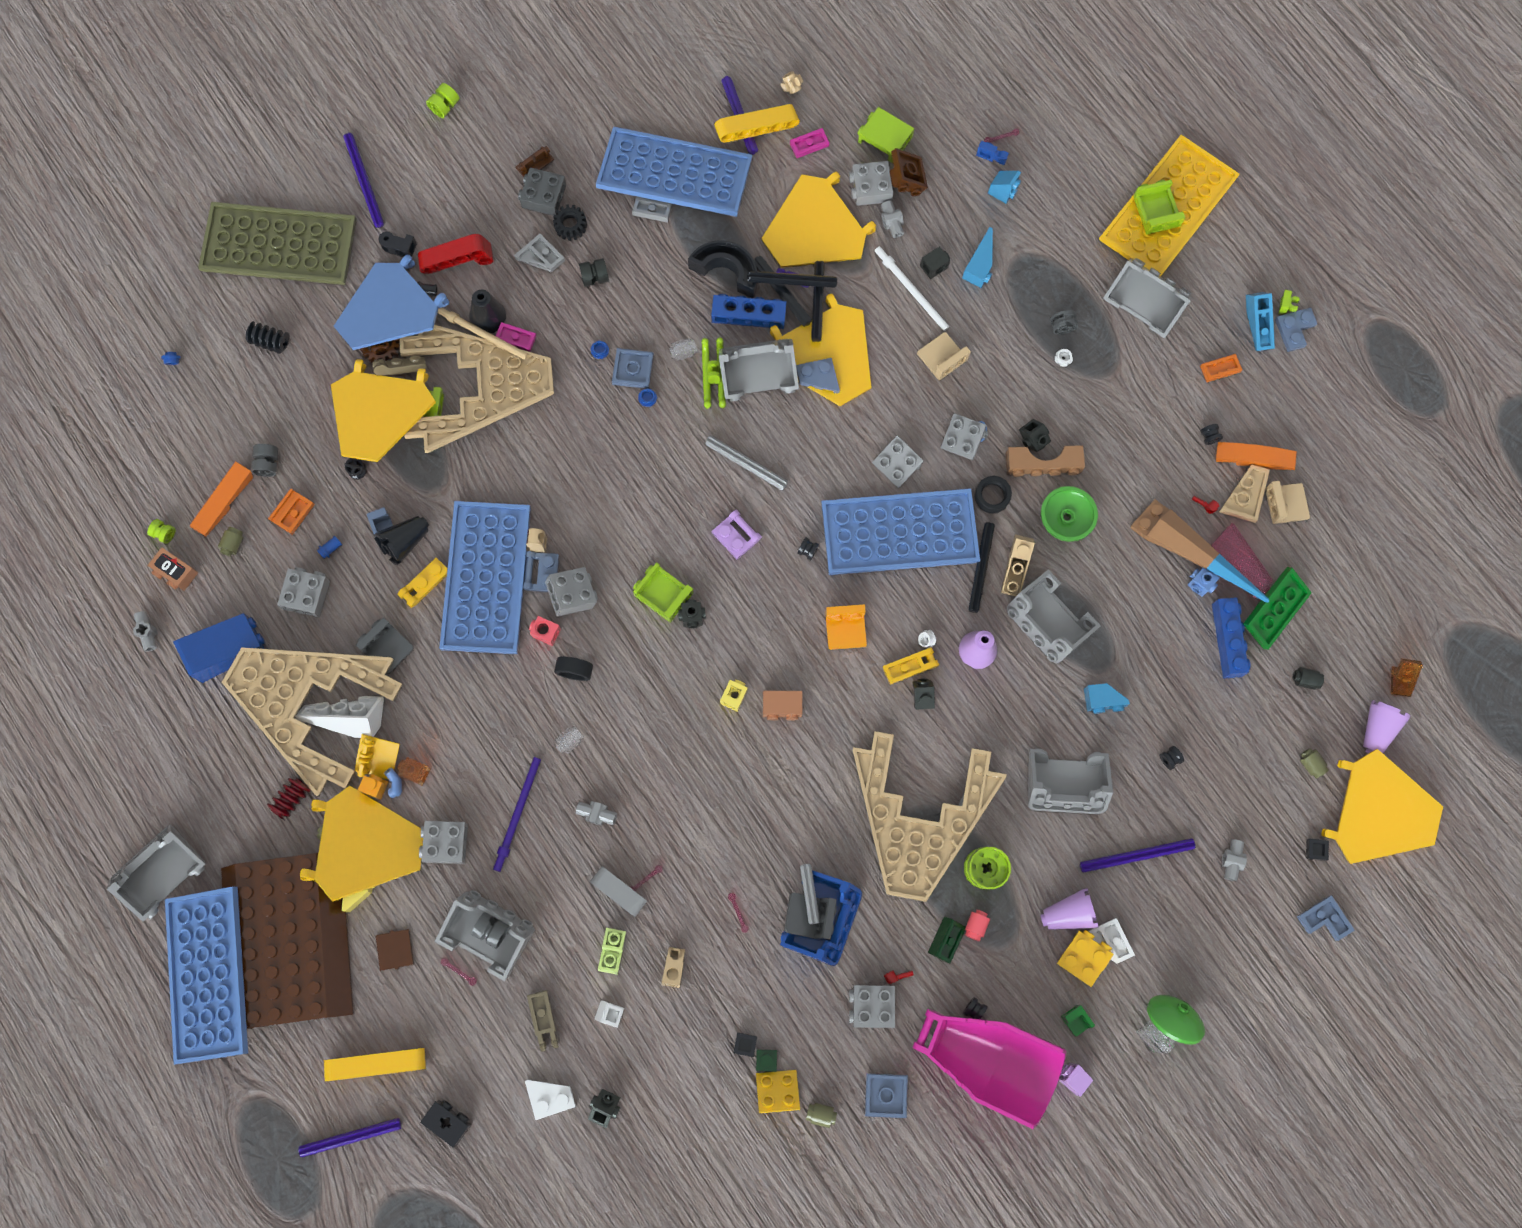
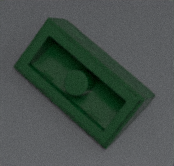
[928,917,966,964]

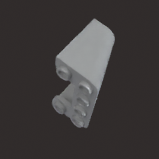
[1103,258,1192,338]
[1007,569,1101,663]
[434,890,535,981]

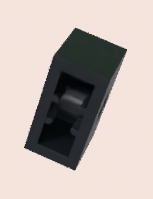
[420,1100,471,1148]

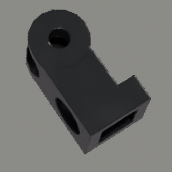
[378,232,417,257]

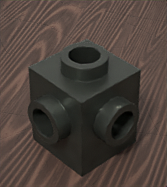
[1019,419,1051,452]
[678,600,706,629]
[588,1089,621,1128]

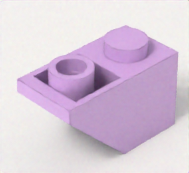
[1059,1063,1093,1097]

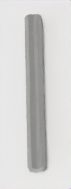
[705,436,787,490]

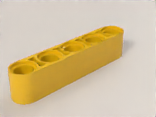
[714,104,800,143]
[324,1048,426,1081]

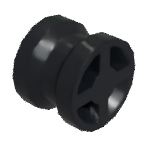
[1200,424,1223,445]
[345,458,367,480]
[797,537,819,561]
[1159,746,1184,770]
[963,997,988,1019]

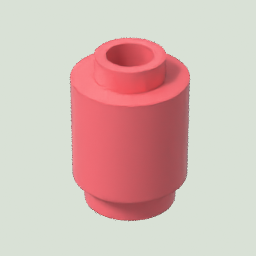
[965,910,990,941]

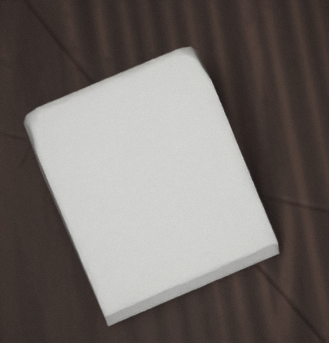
[595,1000,624,1028]

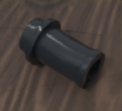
[418,281,437,296]

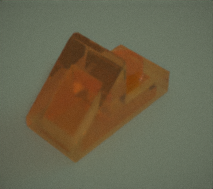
[1391,658,1423,697]

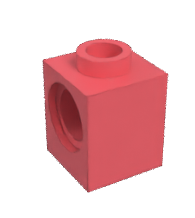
[529,616,561,646]

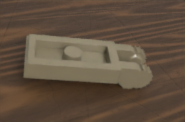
[372,355,427,376]
[527,990,559,1052]

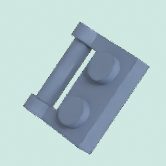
[523,551,559,592]

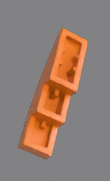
[1216,442,1297,470]

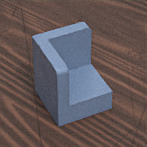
[367,507,393,537]

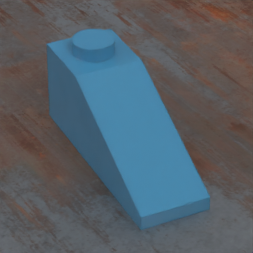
[962,227,993,288]
[1246,292,1275,351]

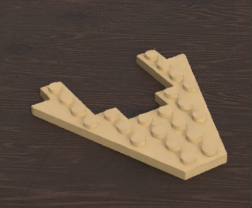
[400,325,554,453]
[222,647,403,797]
[853,731,1007,902]

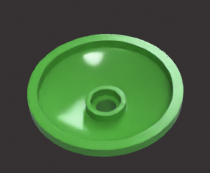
[1041,486,1098,542]
[1147,995,1205,1045]

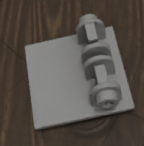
[941,413,988,460]
[872,435,924,488]

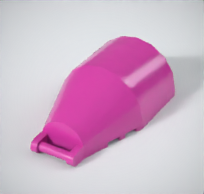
[912,1009,1066,1129]

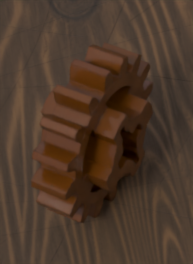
[360,339,400,363]

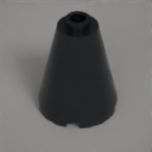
[469,289,506,333]
[374,516,429,565]

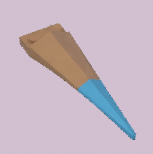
[1131,499,1269,602]

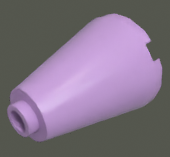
[959,631,997,669]
[1363,700,1411,753]
[1041,888,1099,929]

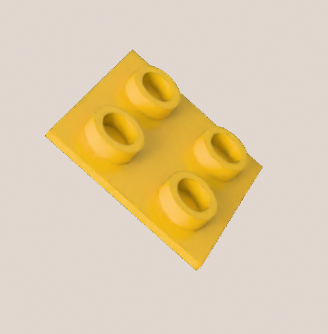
[354,734,400,780]
[756,1070,800,1113]

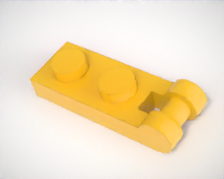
[397,558,448,608]
[882,647,939,685]

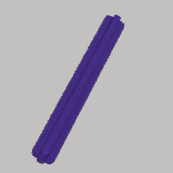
[721,76,758,155]
[298,1118,401,1157]

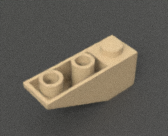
[1001,534,1035,596]

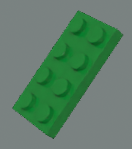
[1243,567,1312,650]

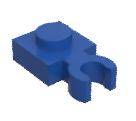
[976,141,1009,165]

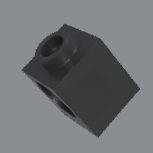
[920,246,950,279]

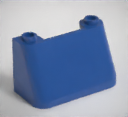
[780,870,862,966]

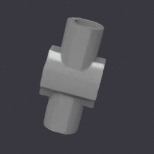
[881,200,904,238]
[133,611,158,652]
[576,801,617,826]
[1221,839,1247,881]

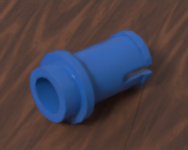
[317,536,342,559]

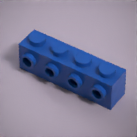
[1212,597,1251,679]

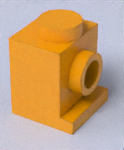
[358,774,389,800]

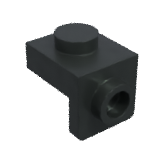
[913,678,935,710]

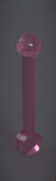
[984,129,1019,143]
[630,865,663,892]
[728,893,749,933]
[440,958,477,986]

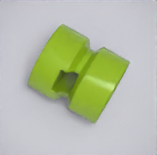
[426,83,460,118]

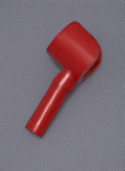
[1192,496,1219,514]
[884,970,914,984]

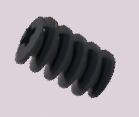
[246,321,290,354]

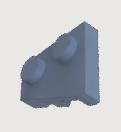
[796,358,840,394]

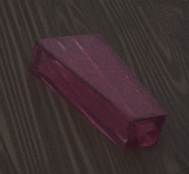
[1211,523,1273,599]

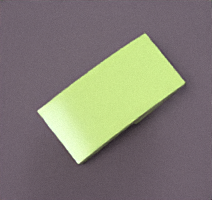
[598,928,626,975]

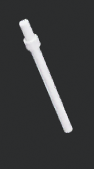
[875,246,949,331]

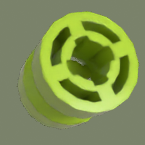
[147,519,176,544]

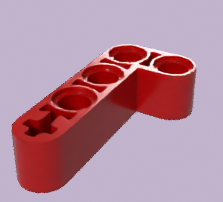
[418,234,494,274]

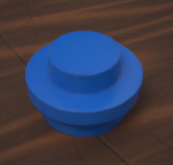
[591,341,609,359]
[161,352,181,365]
[638,389,657,407]

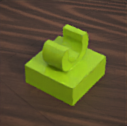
[1278,290,1300,315]

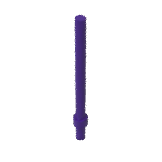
[493,757,541,872]

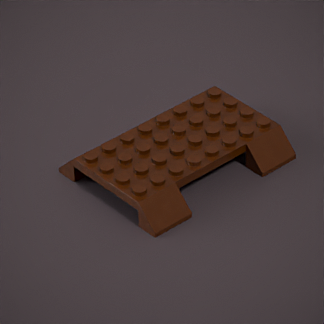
[221,853,354,1029]

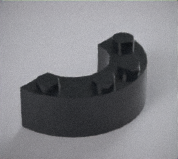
[688,241,757,298]

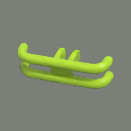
[701,337,726,409]

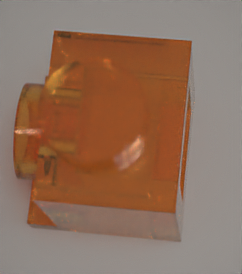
[397,757,431,786]

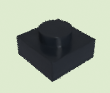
[1306,839,1329,861]
[733,1032,757,1057]

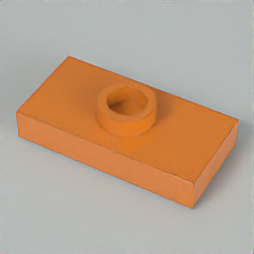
[1200,354,1242,382]

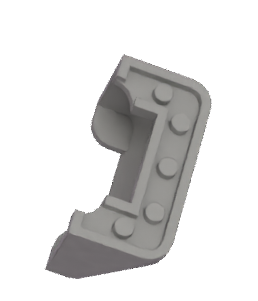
[719,339,799,401]
[1028,749,1113,814]
[107,824,205,921]

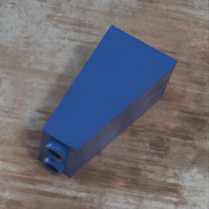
[173,613,265,683]

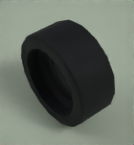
[974,476,1012,514]
[554,656,593,681]

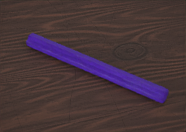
[343,133,384,228]
[1080,838,1196,873]

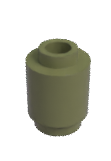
[218,527,243,557]
[1300,748,1329,779]
[806,1103,837,1128]

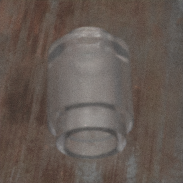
[669,338,698,361]
[554,726,584,754]

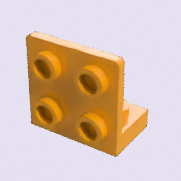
[825,604,867,650]

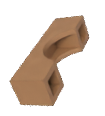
[1005,446,1085,477]

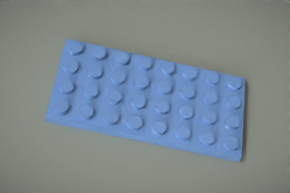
[596,126,752,217]
[821,489,980,575]
[439,501,531,654]
[165,887,248,1065]

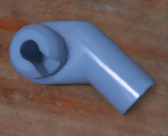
[384,767,402,798]

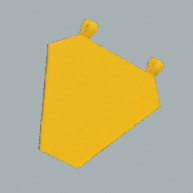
[761,172,876,268]
[770,293,871,406]
[331,359,436,462]
[1321,749,1443,864]
[300,786,423,902]

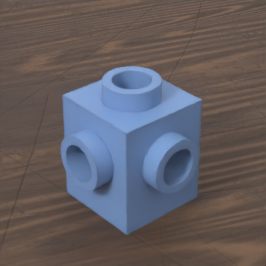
[1187,567,1220,597]

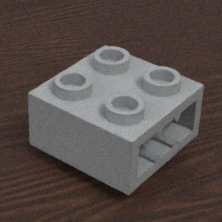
[849,161,893,206]
[277,567,330,618]
[545,567,598,617]
[419,821,468,864]
[849,985,895,1028]

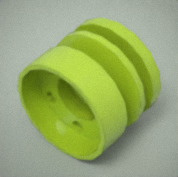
[964,847,1011,889]

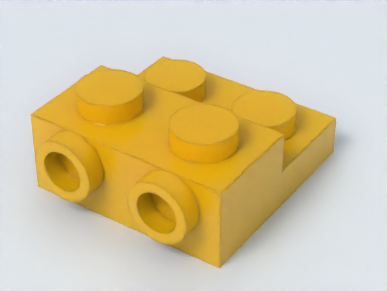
[1057,930,1114,987]

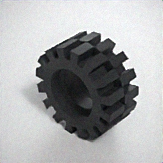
[553,204,587,241]

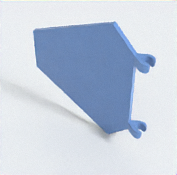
[334,254,449,350]

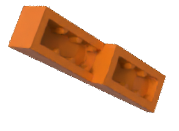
[190,461,253,536]

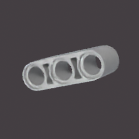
[590,866,647,917]

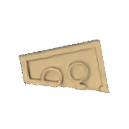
[1219,464,1270,523]

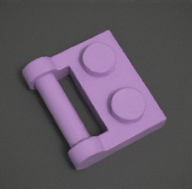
[712,510,762,560]

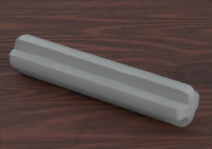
[800,864,820,924]

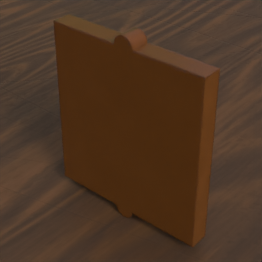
[376,929,414,971]

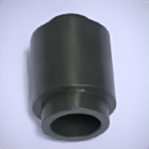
[1292,667,1324,690]

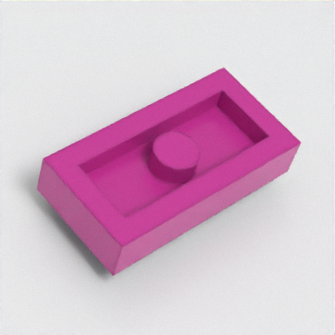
[790,128,829,158]
[496,322,536,352]

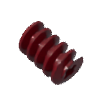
[267,777,311,821]

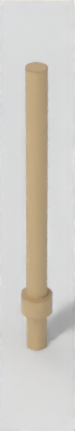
[437,308,529,361]

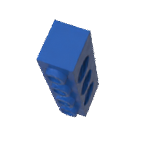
[711,294,787,329]

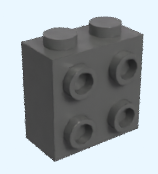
[518,168,566,216]

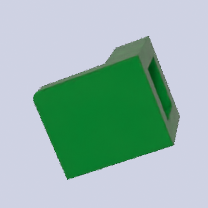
[1061,1005,1095,1036]

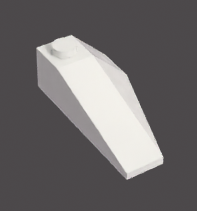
[295,696,384,738]

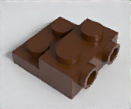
[889,148,928,196]

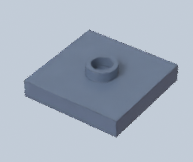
[612,348,654,389]
[865,1073,908,1118]

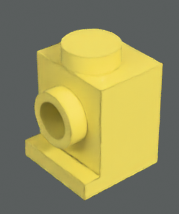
[720,679,748,712]

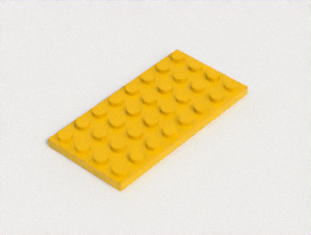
[1099,135,1240,277]

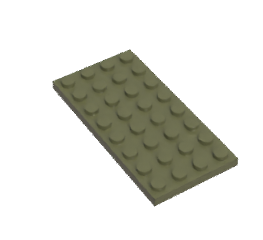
[198,202,357,285]

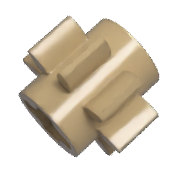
[780,71,803,94]

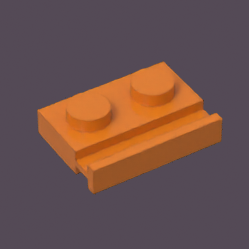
[268,488,315,535]

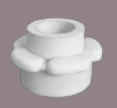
[1055,349,1073,367]
[918,630,936,649]

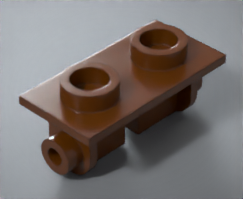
[515,146,554,177]

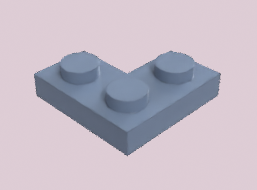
[1275,308,1318,352]
[1296,895,1355,941]

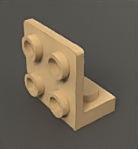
[917,332,971,381]
[1265,481,1310,524]

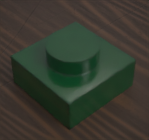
[756,1050,777,1071]

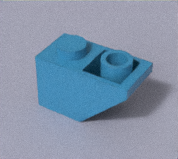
[988,171,1021,204]
[1084,683,1130,714]

